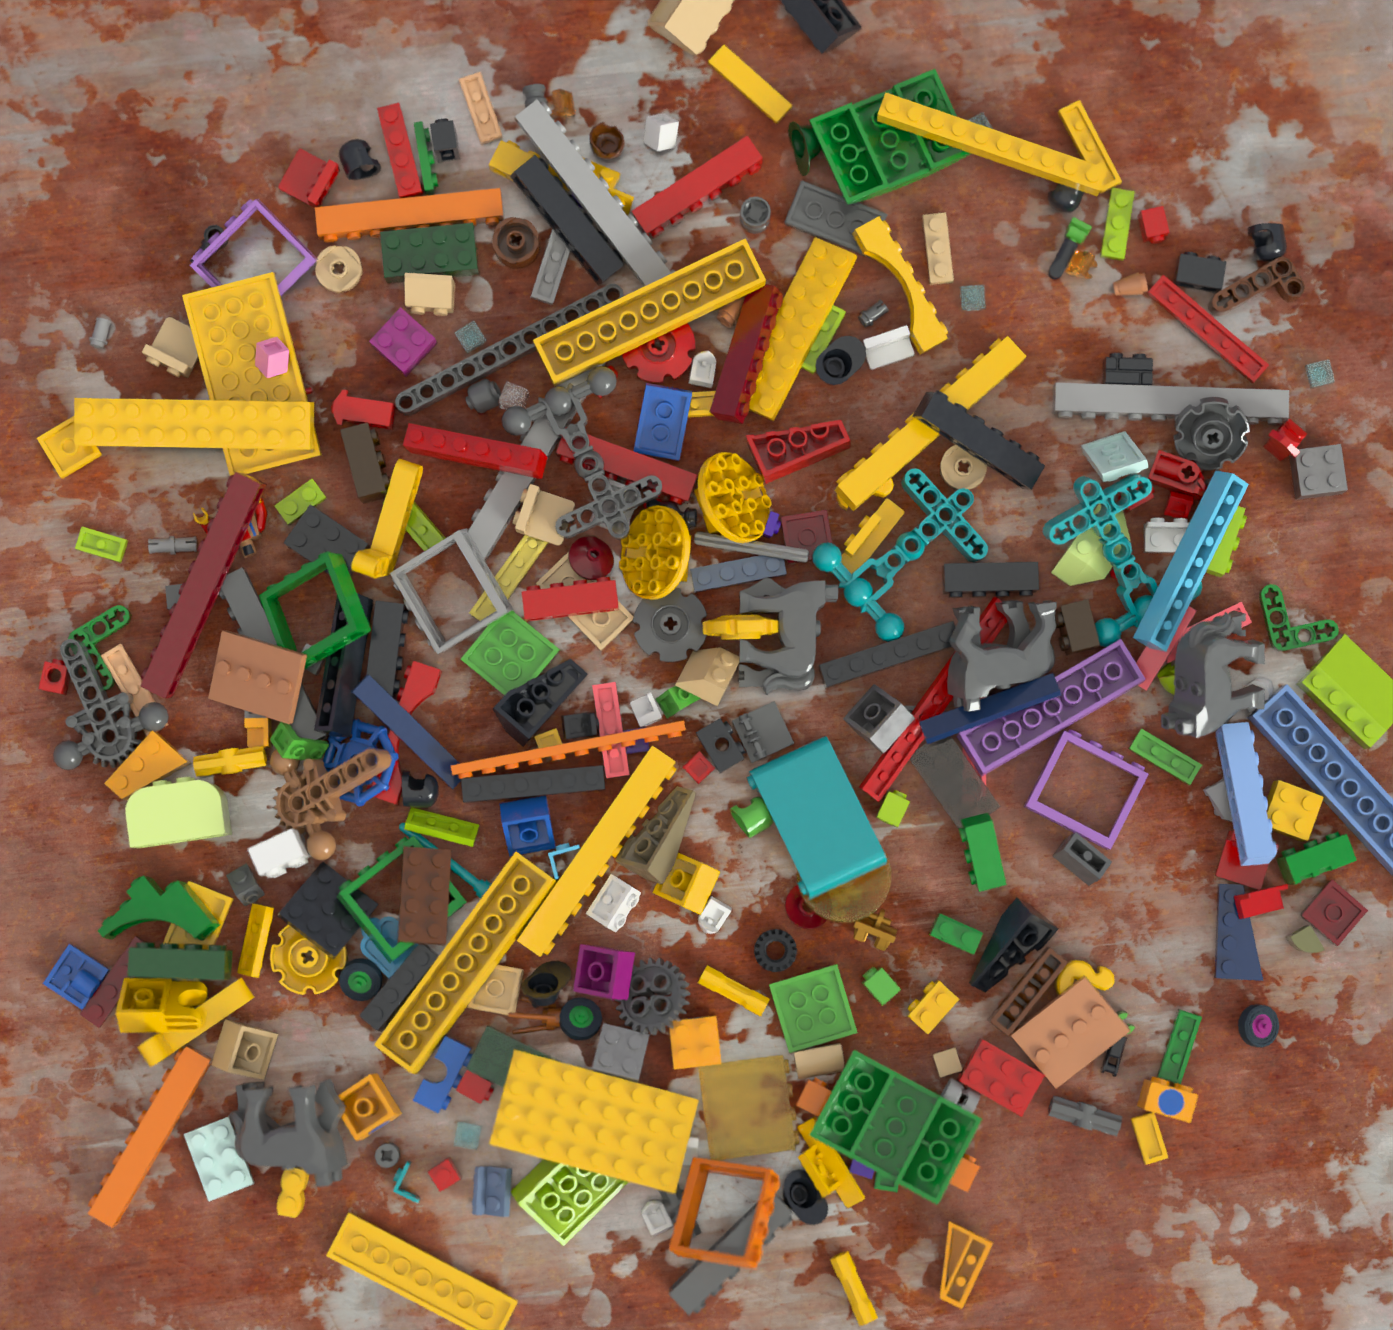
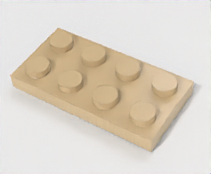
[536,552,634,651]

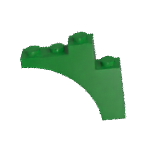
[97,876,221,941]

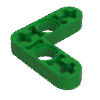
[1259,584,1339,651]
[68,605,131,691]

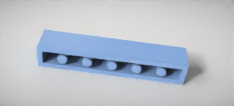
[1215,722,1277,866]

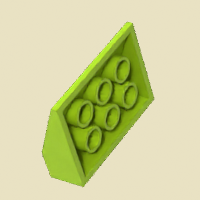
[1296,634,1393,749]
[511,1159,629,1246]

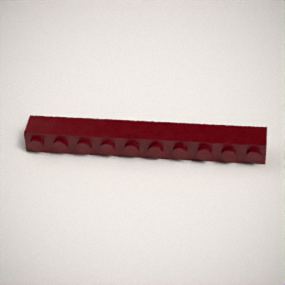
[140,472,267,699]

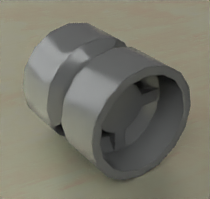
[740,196,771,234]

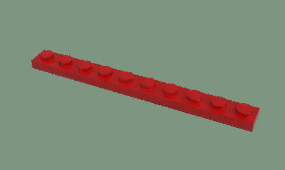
[859,597,1007,802]

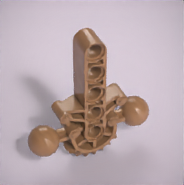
[270,749,391,861]

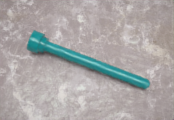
[399,822,492,899]

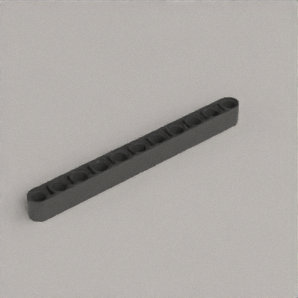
[395,284,624,416]

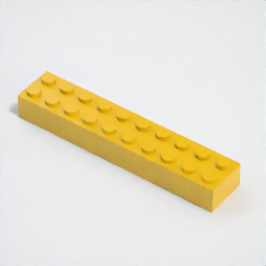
[533,238,766,387]
[74,398,314,449]
[374,852,557,1074]

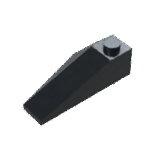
[493,659,588,747]
[969,898,1058,993]

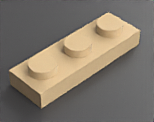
[922,213,954,285]

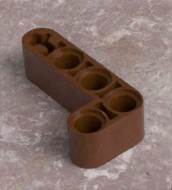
[1208,257,1305,316]

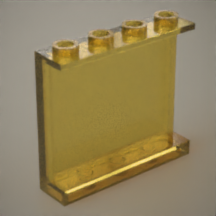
[698,1054,800,1161]

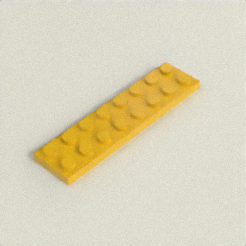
[749,237,857,421]
[326,1212,518,1330]

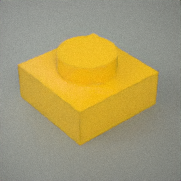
[534,728,562,759]

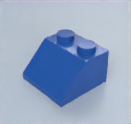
[500,795,556,857]

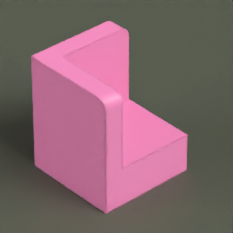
[255,337,289,378]

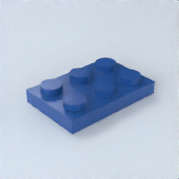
[633,383,692,460]

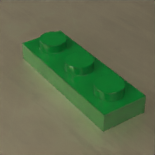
[413,121,439,196]

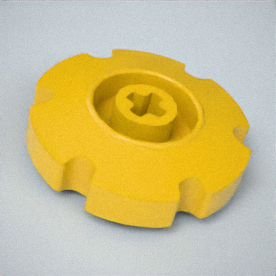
[703,615,778,640]
[270,925,347,995]

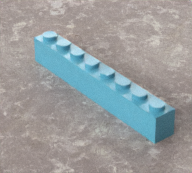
[1133,471,1249,652]

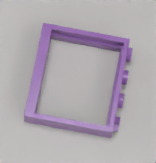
[190,199,318,296]
[1024,729,1149,850]

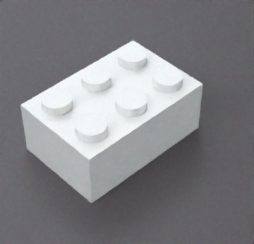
[248,829,311,878]

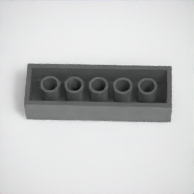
[669,1192,793,1315]

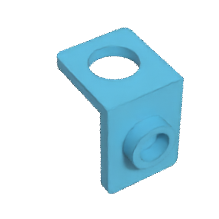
[548,843,581,880]

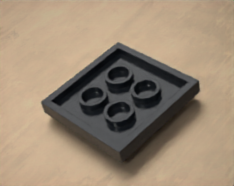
[278,861,378,960]

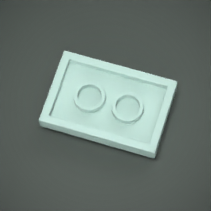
[1081,431,1149,482]
[184,1116,255,1201]

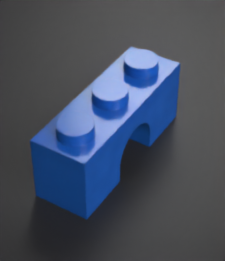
[413,1035,473,1113]

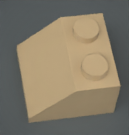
[405,273,455,316]
[675,647,739,706]
[211,1019,278,1080]

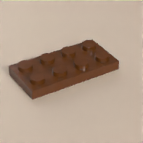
[397,846,451,945]

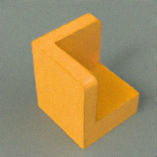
[244,718,272,748]

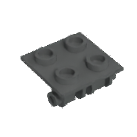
[732,701,794,763]

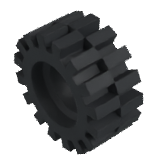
[754,929,797,972]

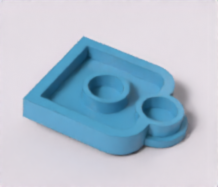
[360,917,418,979]

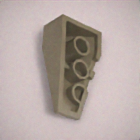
[615,786,696,885]

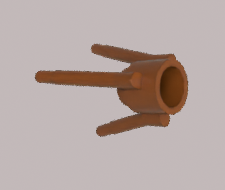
[508,996,561,1034]

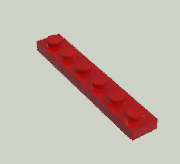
[1147,275,1269,384]

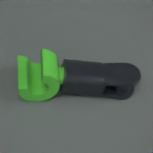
[1048,217,1092,280]
[1101,1010,1135,1077]

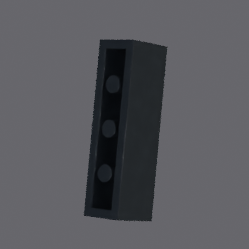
[942,562,1039,598]
[366,601,409,699]
[359,944,439,1032]

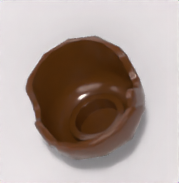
[589,122,625,159]

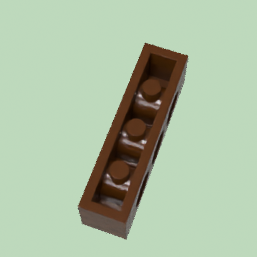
[987,947,1068,1036]

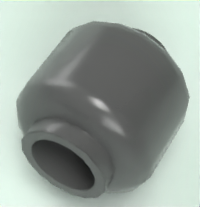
[465,379,502,413]

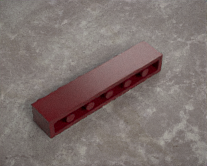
[709,284,783,424]

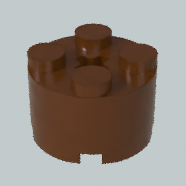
[492,217,540,269]

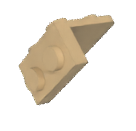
[142,317,199,378]
[513,484,575,546]

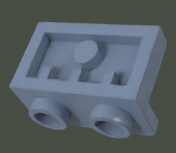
[472,1166,512,1217]

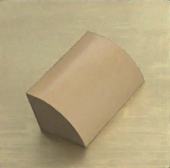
[793,1043,845,1080]

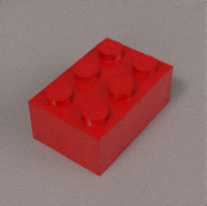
[957,1038,1045,1117]

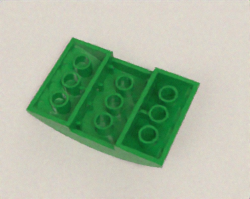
[809,69,972,205]
[809,1050,982,1205]

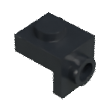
[561,712,599,739]

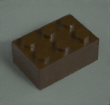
[340,422,390,504]

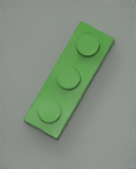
[1128,729,1202,785]

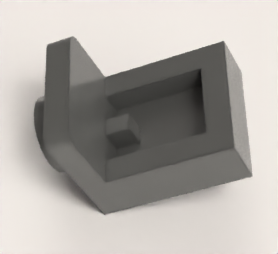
[226,863,265,906]

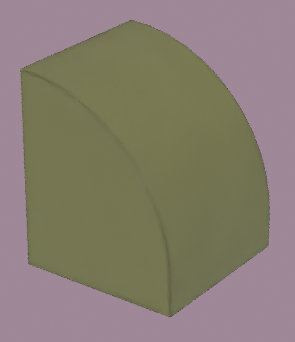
[1285,925,1325,953]

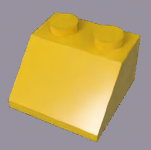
[652,853,720,915]

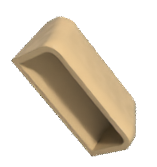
[647,0,734,55]

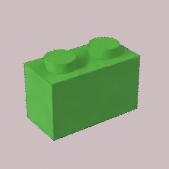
[861,967,901,1005]

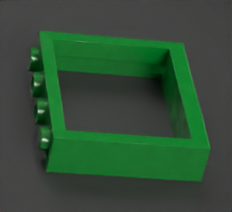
[259,551,371,670]
[337,836,467,963]

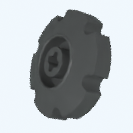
[1173,397,1250,470]
[633,587,707,663]

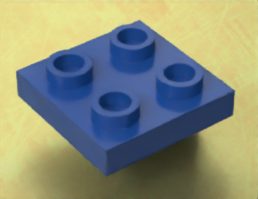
[43,944,110,1010]

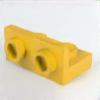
[906,980,959,1034]

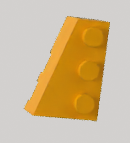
[104,730,191,800]
[940,1221,994,1309]

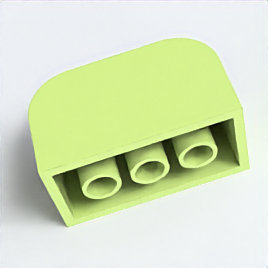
[126,777,232,848]

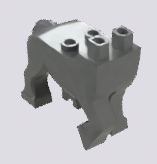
[739,578,838,695]
[947,600,1057,711]
[1161,611,1265,738]
[229,1079,347,1186]

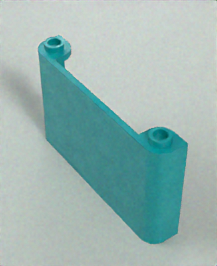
[746,736,887,900]

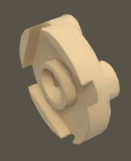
[315,245,363,294]
[940,445,987,490]

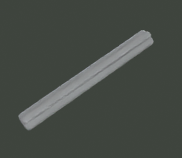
[694,532,809,562]

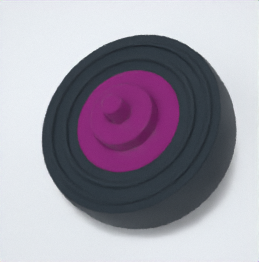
[1238,1004,1279,1047]

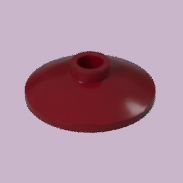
[568,536,614,580]
[785,885,832,929]

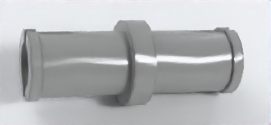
[148,536,197,555]

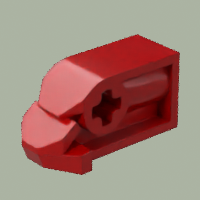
[331,390,396,430]
[1263,418,1307,462]
[1148,450,1207,500]

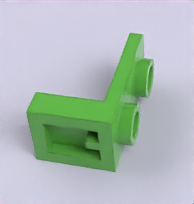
[656,686,702,719]
[270,722,329,760]

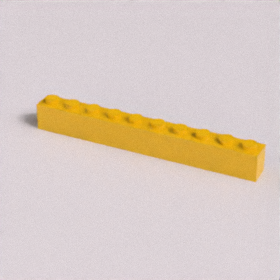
[877,92,1108,196]
[834,336,1027,511]
[517,746,677,957]

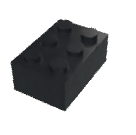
[283,504,371,576]

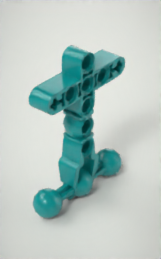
[812,468,988,642]
[1043,474,1203,647]

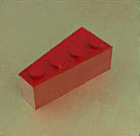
[746,420,851,484]

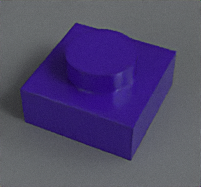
[762,511,781,539]

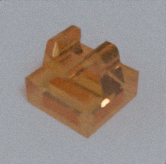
[547,89,575,117]
[1066,251,1098,279]

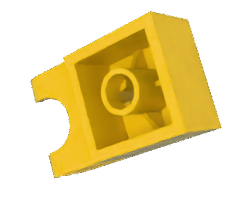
[116,978,208,1033]

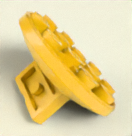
[694,452,771,543]
[619,505,691,600]

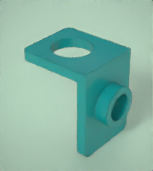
[393,1160,421,1203]

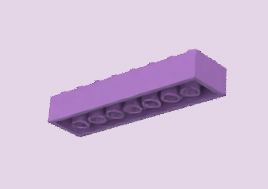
[957,639,1146,777]

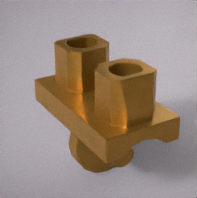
[853,909,897,951]

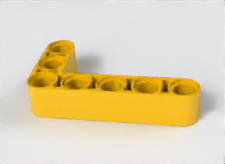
[352,459,423,578]
[137,978,255,1068]

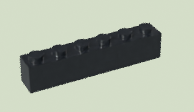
[510,155,624,286]
[913,390,1046,490]
[314,593,373,737]
[818,621,956,689]
[461,765,606,803]

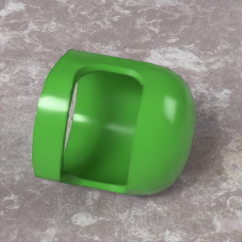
[730,797,774,838]

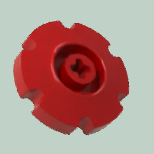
[622,323,695,384]

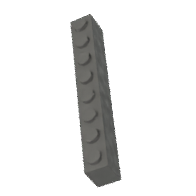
[219,567,328,740]

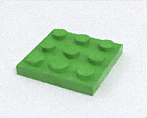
[461,611,560,696]
[769,964,857,1053]

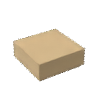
[932,1047,963,1077]

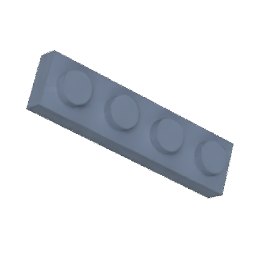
[690,555,787,593]

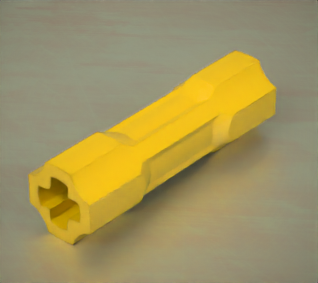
[698,965,770,1017]
[830,1251,878,1326]

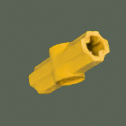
[193,746,267,777]

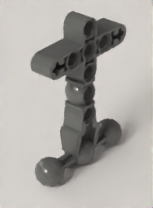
[501,366,662,540]

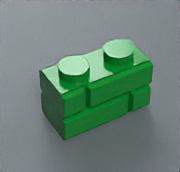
[928,913,983,955]

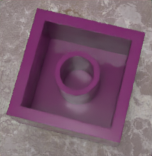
[369,307,437,377]
[573,944,635,1000]

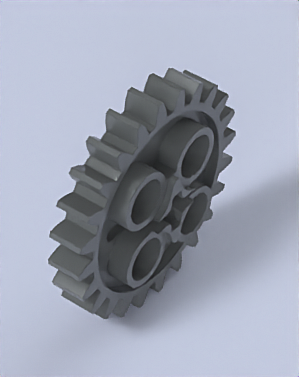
[615,958,691,1035]

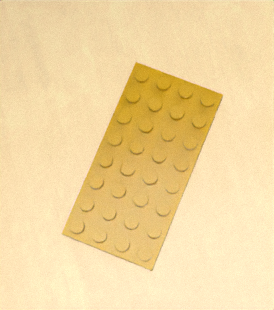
[182,272,322,476]
[489,1050,699,1194]

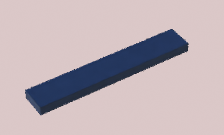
[919,673,1061,744]
[351,674,461,789]

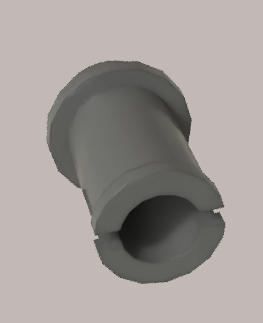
[858,300,889,327]

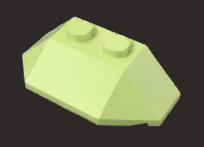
[1051,503,1131,586]

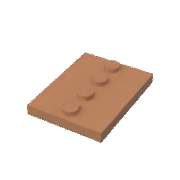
[208,630,307,724]
[1011,975,1130,1089]

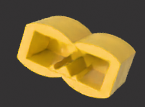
[277,1166,309,1218]

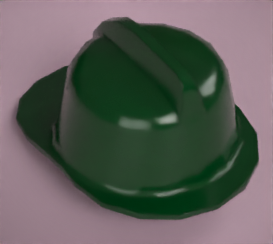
[788,121,821,176]

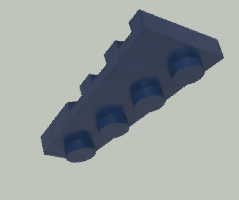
[1214,884,1263,981]

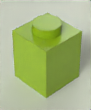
[875,790,910,828]

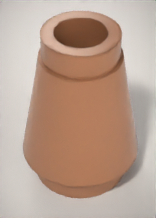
[1113,272,1148,296]
[716,296,745,328]

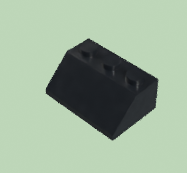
[780,0,862,54]

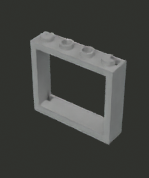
[390,529,514,654]

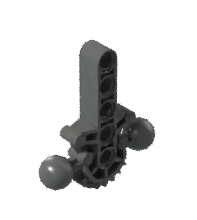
[53,639,169,770]

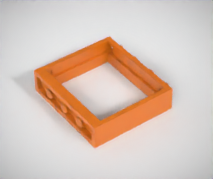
[669,1157,780,1269]

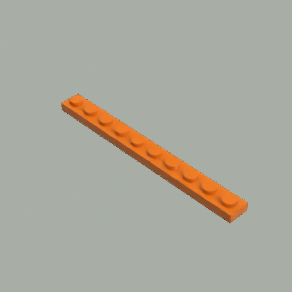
[451,721,686,779]

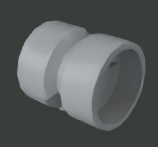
[941,1078,981,1113]

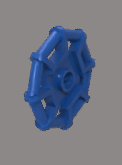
[323,719,399,806]

